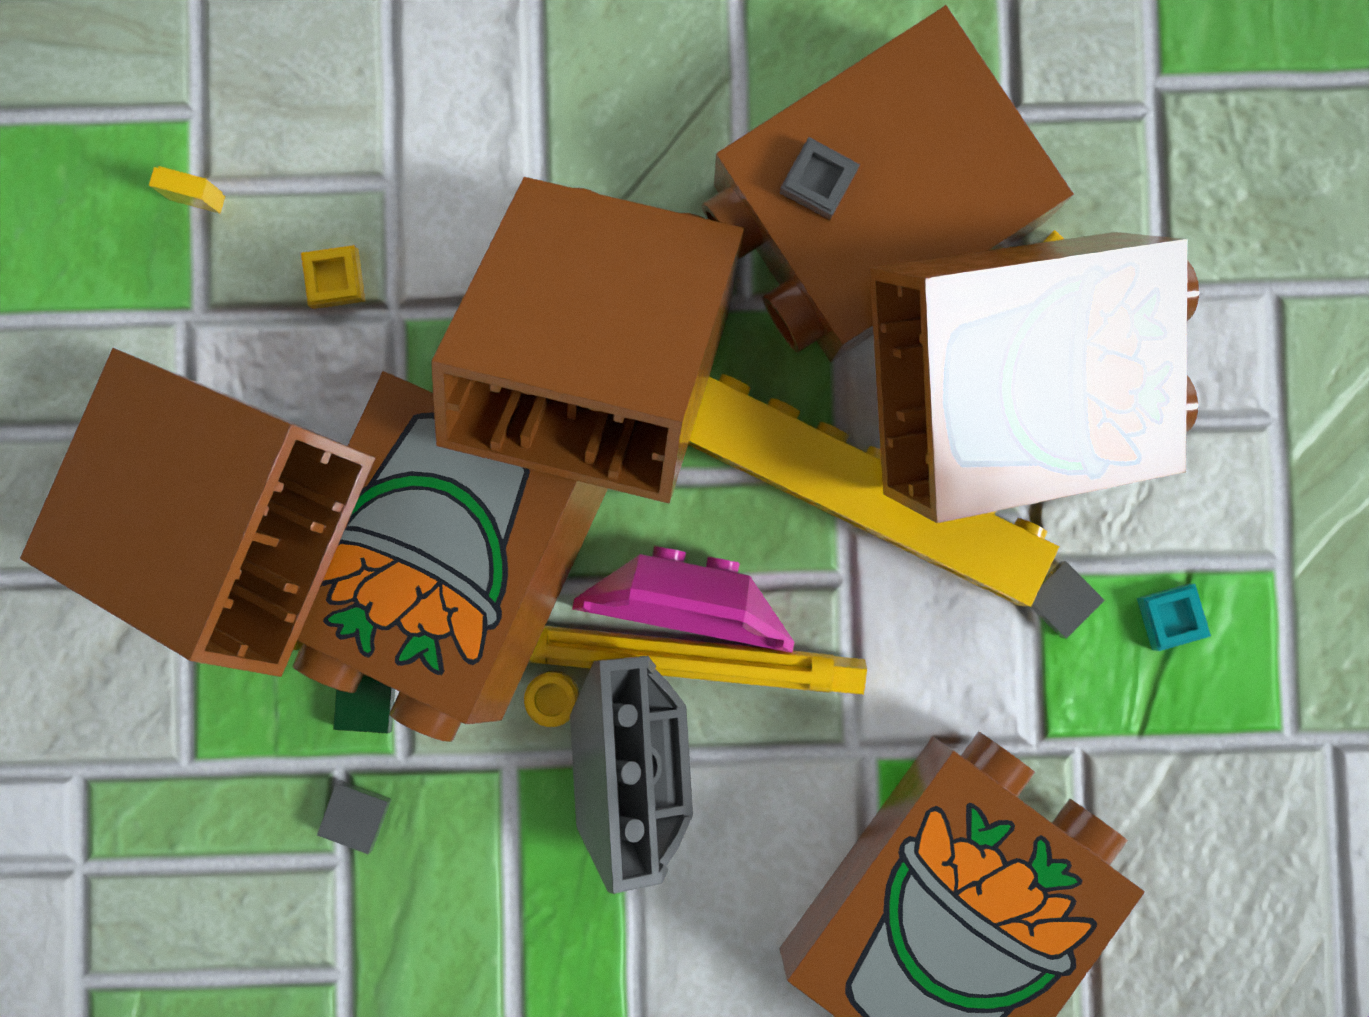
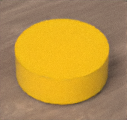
[524,671,580,727]

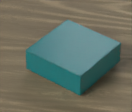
[1137,584,1211,651]

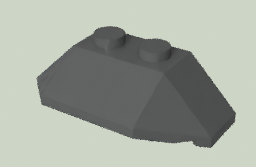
[570,656,693,894]

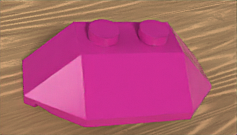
[572,546,794,653]

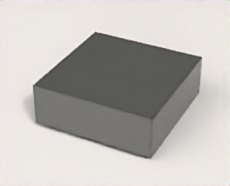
[779,137,860,220]
[1031,561,1105,639]
[317,780,392,854]

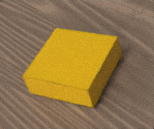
[149,166,226,214]
[301,245,366,309]

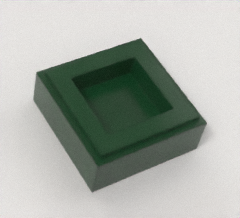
[333,675,395,734]

